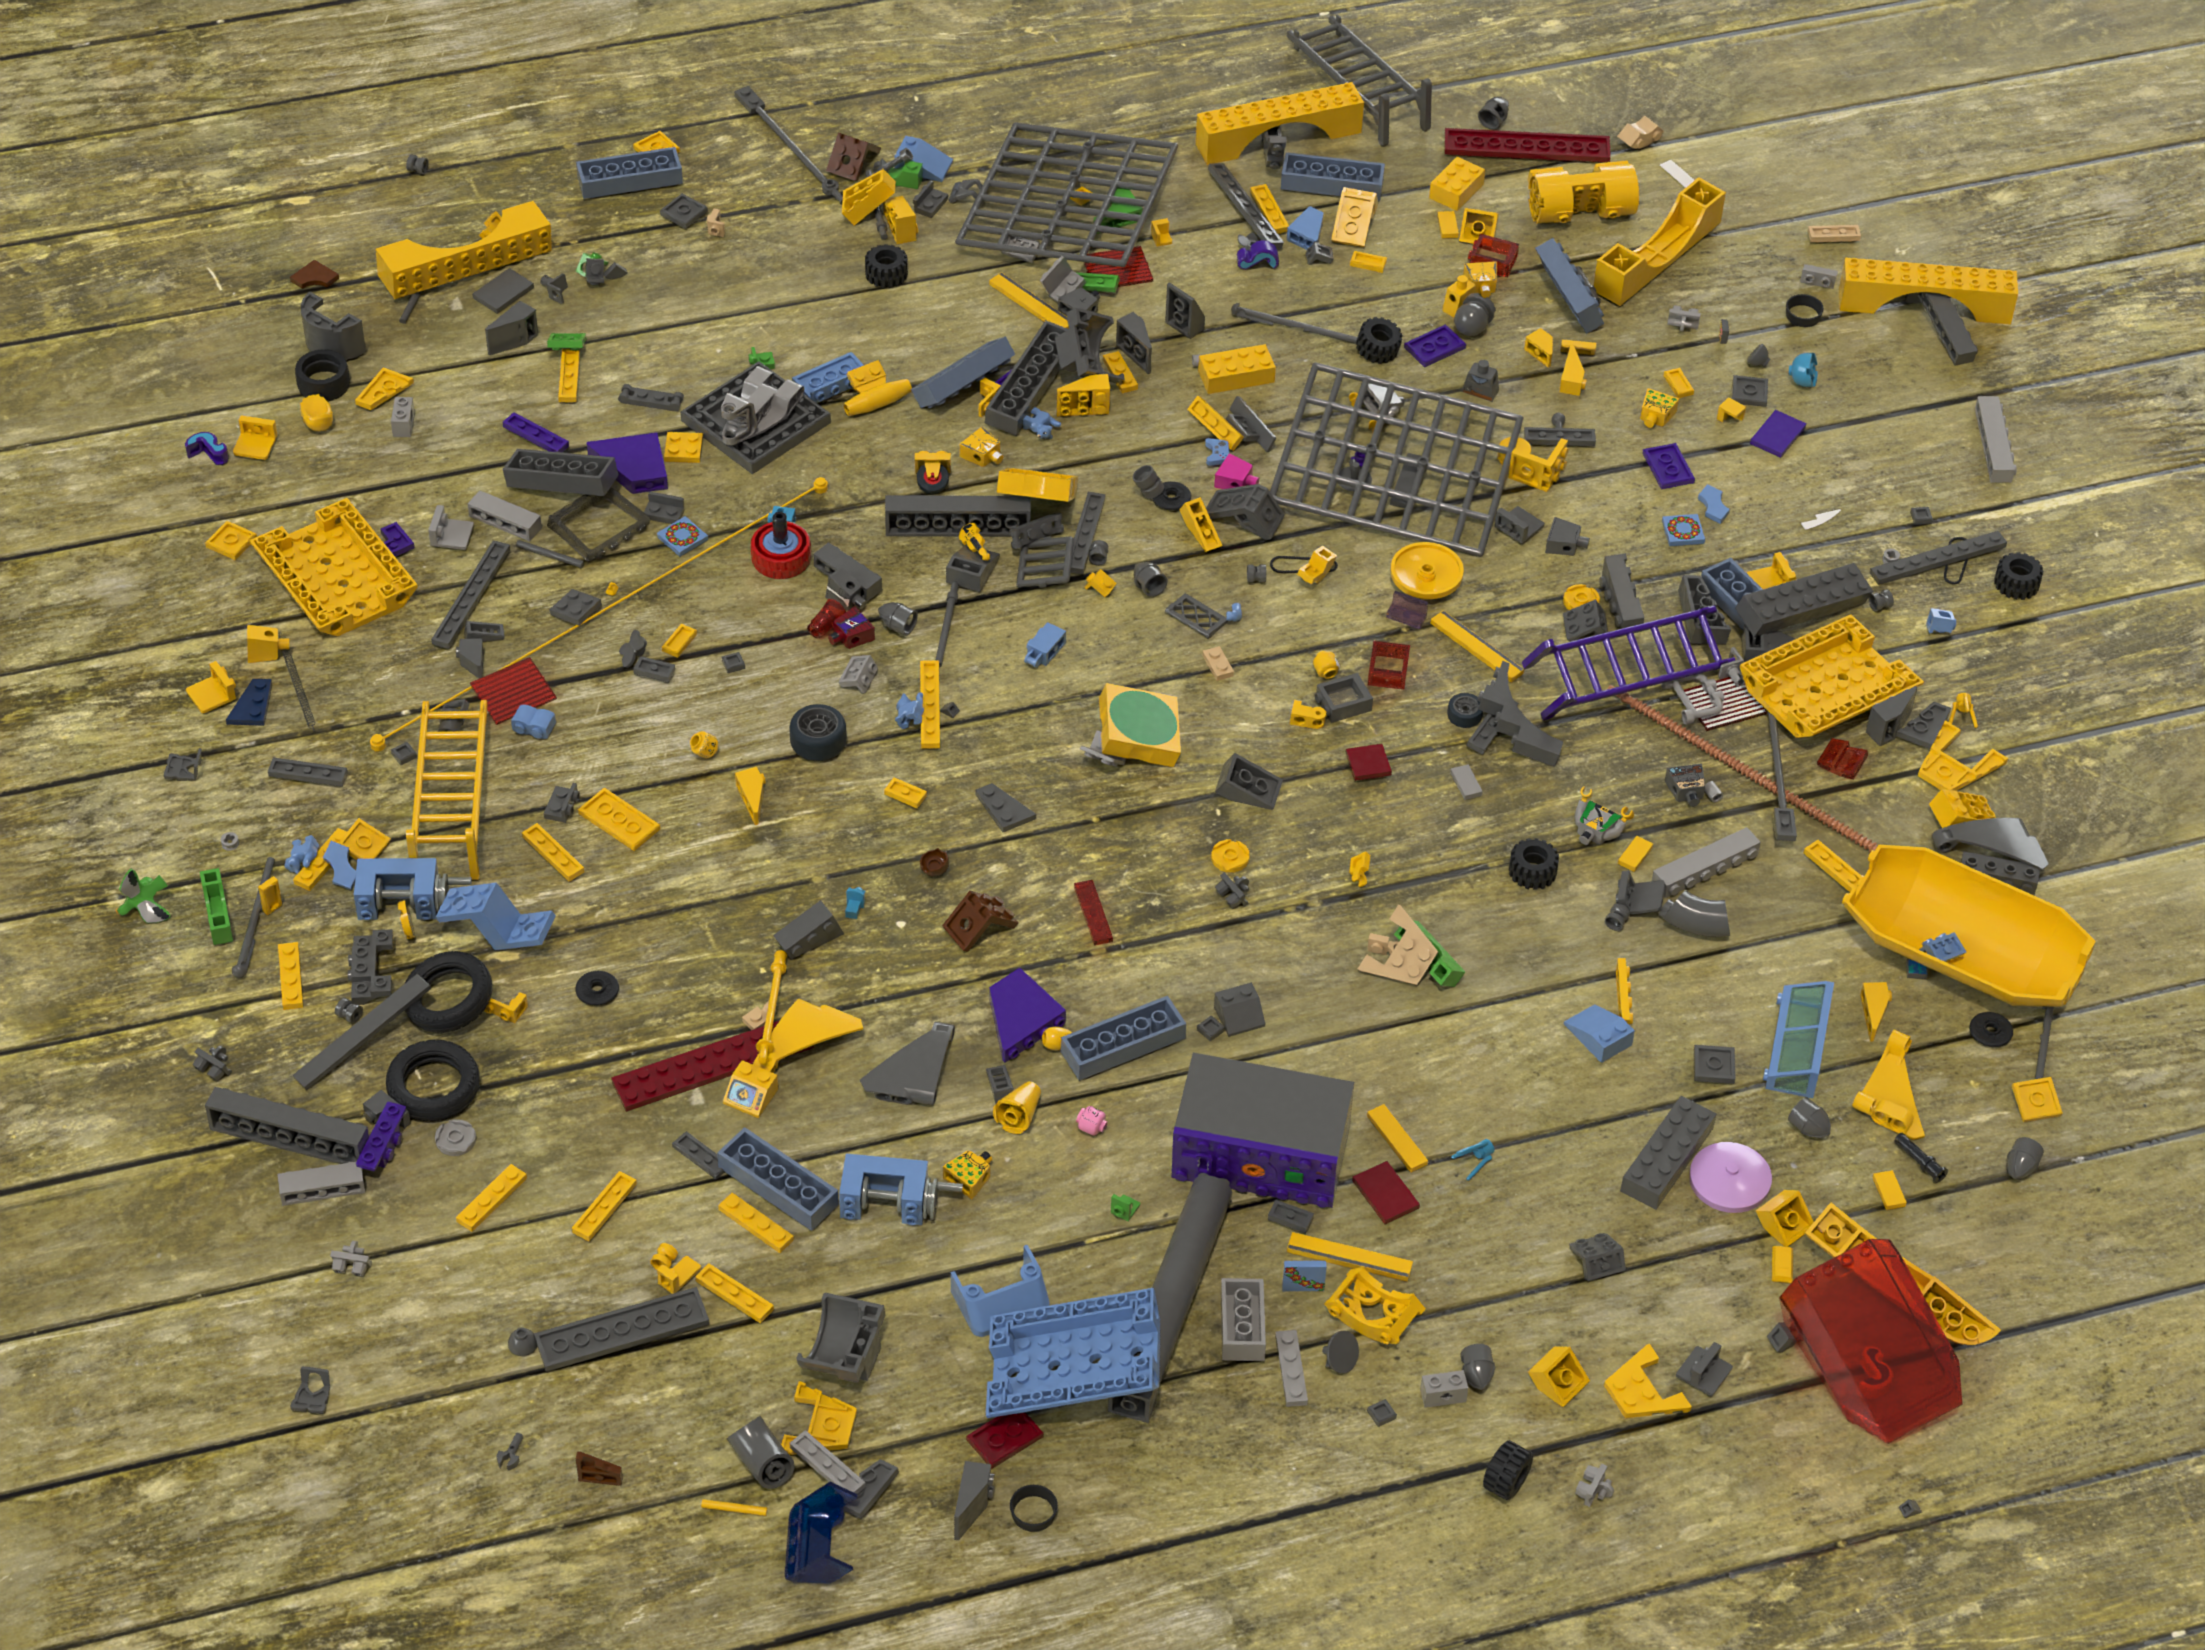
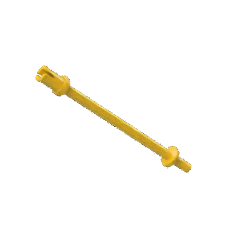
[756,950,787,1063]

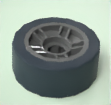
[1447,693,1483,728]

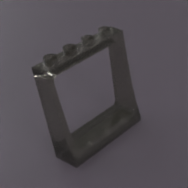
[547,487,651,562]

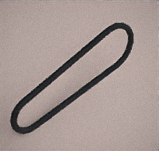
[1944,537,1969,584]
[1270,556,1338,573]

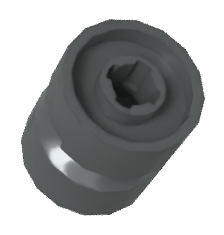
[1132,465,1164,499]

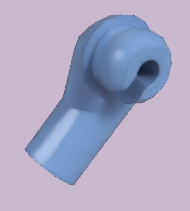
[1226,603,1242,622]

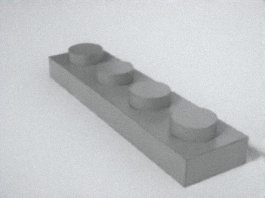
[1275,1330,1308,1407]
[790,1430,866,1500]

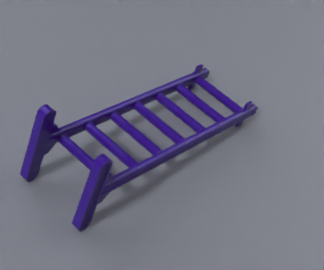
[1522,605,1736,721]

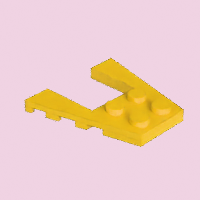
[1918,721,2008,791]

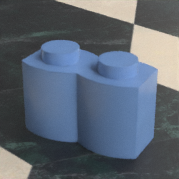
[511,705,556,739]

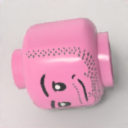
[1076,1106,1108,1136]

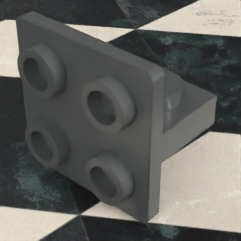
[1676,1342,1733,1396]

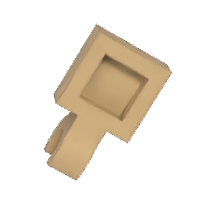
[1367,933,1399,955]
[742,1001,778,1030]

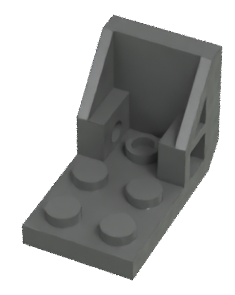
[1206,484,1285,540]

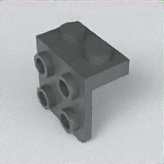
[1616,870,1665,915]

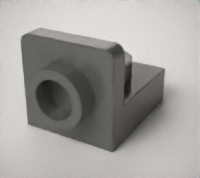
[1306,242,1334,265]
[585,258,604,285]

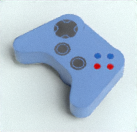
[1205,438,1229,466]

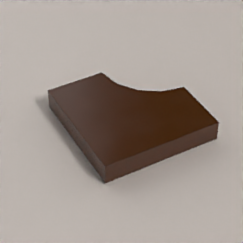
[290,259,339,289]

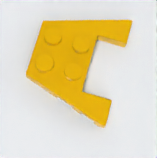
[1604,1344,1692,1418]
[781,1381,857,1455]

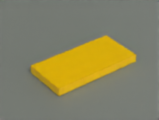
[578,788,661,851]

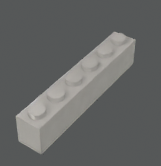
[1975,396,2017,483]
[1652,827,1761,898]

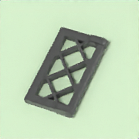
[1165,593,1228,639]

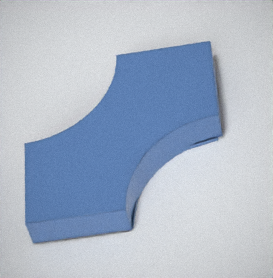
[1698,484,1730,524]
[323,841,356,891]

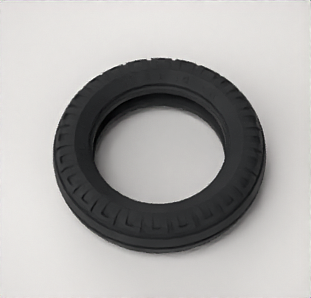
[405,951,492,1033]
[386,1039,480,1121]

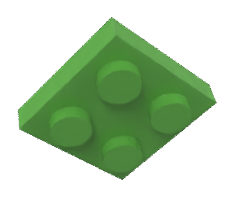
[547,333,586,350]

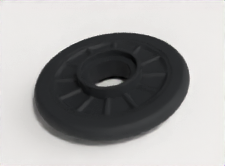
[1152,481,1191,510]
[575,971,619,1006]
[1970,1012,2013,1047]

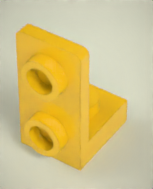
[978,378,1001,418]
[484,992,528,1023]
[657,1256,701,1294]

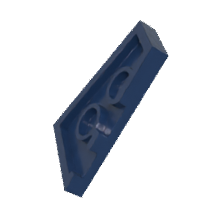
[226,679,272,726]

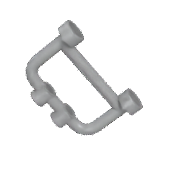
[1660,673,1724,725]

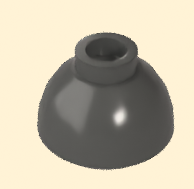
[1747,344,1770,367]
[508,1327,537,1356]

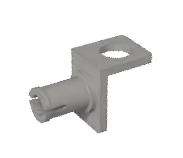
[1718,647,1745,687]

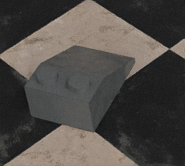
[1165,282,1205,339]
[1116,312,1152,374]
[1215,753,1283,810]
[954,1461,995,1541]

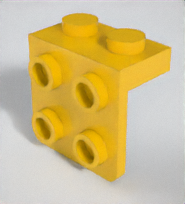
[233,415,278,460]
[1747,552,1796,589]
[186,661,236,713]

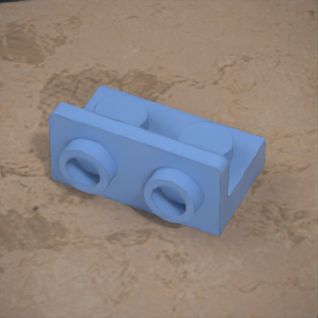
[1919,932,1966,962]

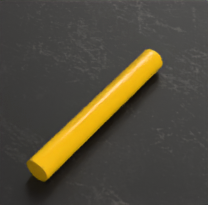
[701,1499,767,1516]

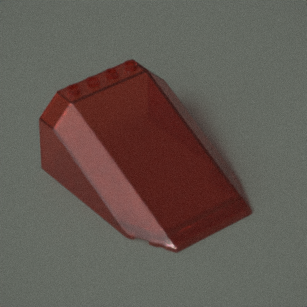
[1779,1239,1963,1444]

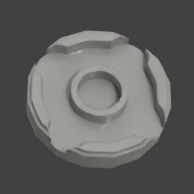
[435,1119,476,1156]

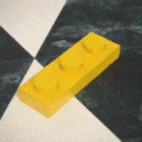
[1103,351,1138,394]

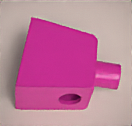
[1214,453,1260,489]

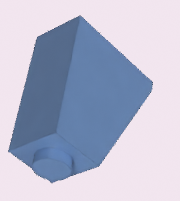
[1287,206,1324,250]

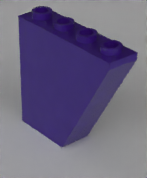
[586,432,668,494]
[989,968,1066,1063]

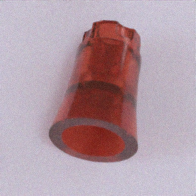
[807,599,846,639]

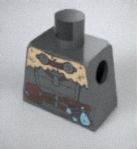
[1665,763,1705,807]

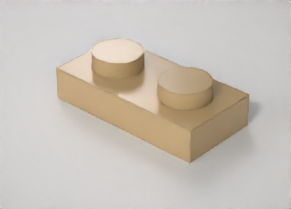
[1202,646,1234,681]

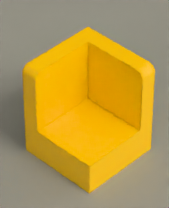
[1151,218,1172,247]
[1717,397,1746,422]

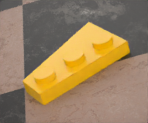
[355,367,414,410]

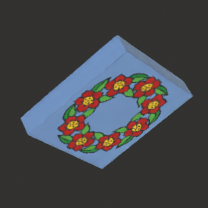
[1662,514,1705,546]
[657,516,708,557]

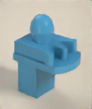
[845,887,865,919]

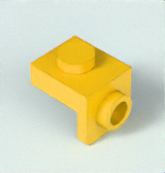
[1084,569,1117,597]

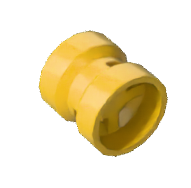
[650,1243,678,1270]

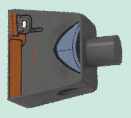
[1462,360,1499,402]

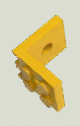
[1508,438,1569,492]

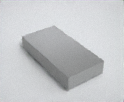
[1450,764,1483,800]

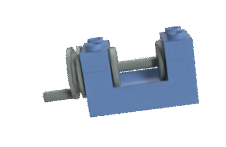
[354,858,472,920]
[839,1154,963,1225]

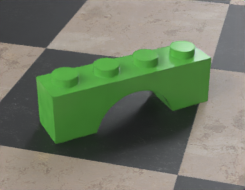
[200,868,233,945]
[1394,921,1465,987]

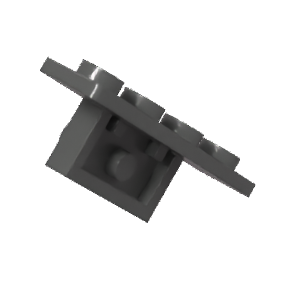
[1226,396,1276,452]

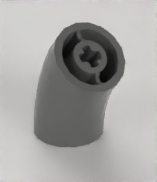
[1664,890,1730,937]
[726,1416,795,1489]

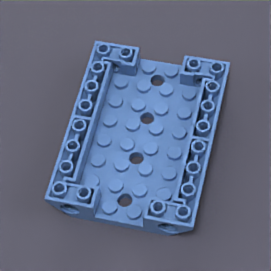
[986,1288,1160,1418]

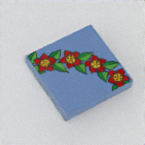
[1282,1261,1327,1291]

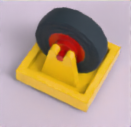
[915,451,951,494]

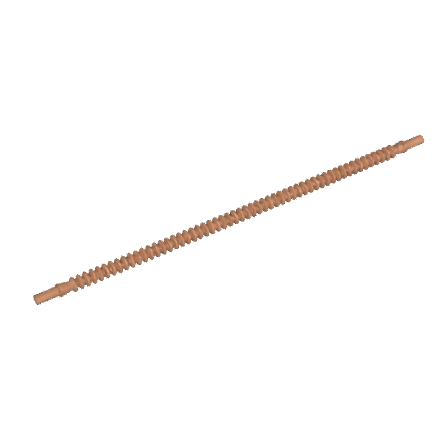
[1607,685,1878,852]

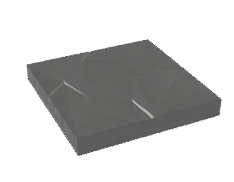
[680,361,831,475]

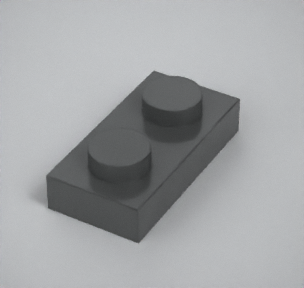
[633,656,675,683]
[1268,1200,1314,1233]

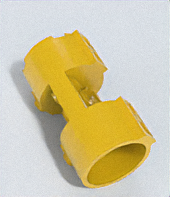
[1527,161,1639,224]

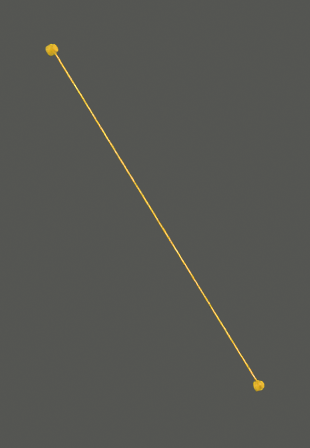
[370,477,828,751]

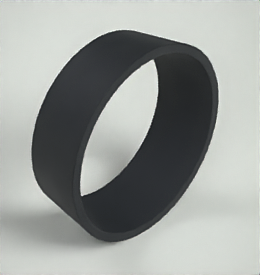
[1786,294,1824,327]
[1010,1484,1058,1532]

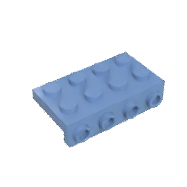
[792,352,864,403]

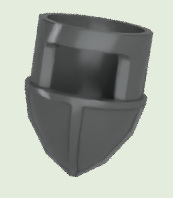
[1478,97,1509,129]
[1134,562,1168,597]
[878,602,918,636]
[1788,1097,1831,1138]
[2007,1137,2044,1180]
[1460,1344,1496,1390]

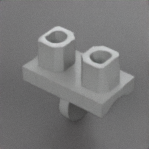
[1667,305,1701,332]
[330,1241,372,1277]
[1575,1464,1614,1507]

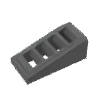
[464,621,504,642]
[986,1065,1014,1103]

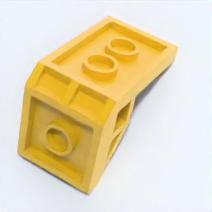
[1331,187,1378,248]

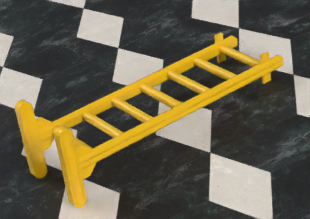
[406,700,488,880]

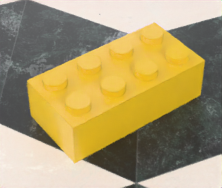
[1198,344,1276,394]

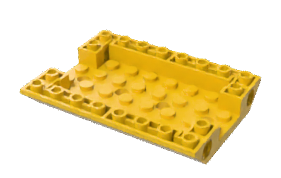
[250,498,418,636]
[1740,614,1924,738]

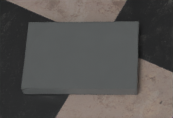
[472,268,534,313]

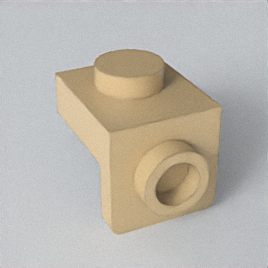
[706,209,725,237]

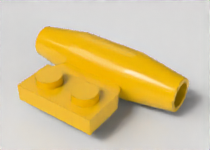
[843,360,912,416]

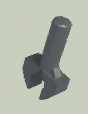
[496,1433,523,1471]

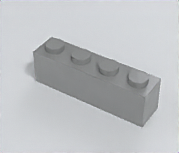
[468,490,542,542]
[278,1162,365,1206]

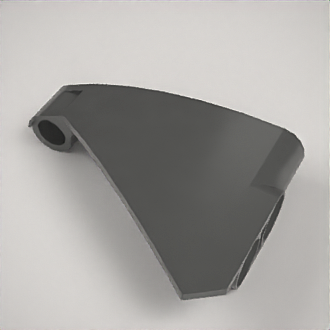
[1932,818,2049,871]
[860,1021,955,1105]

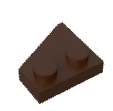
[576,1451,623,1486]

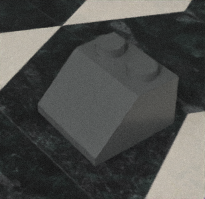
[1214,982,1266,1037]

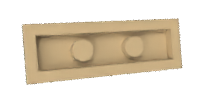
[1808,225,1861,242]

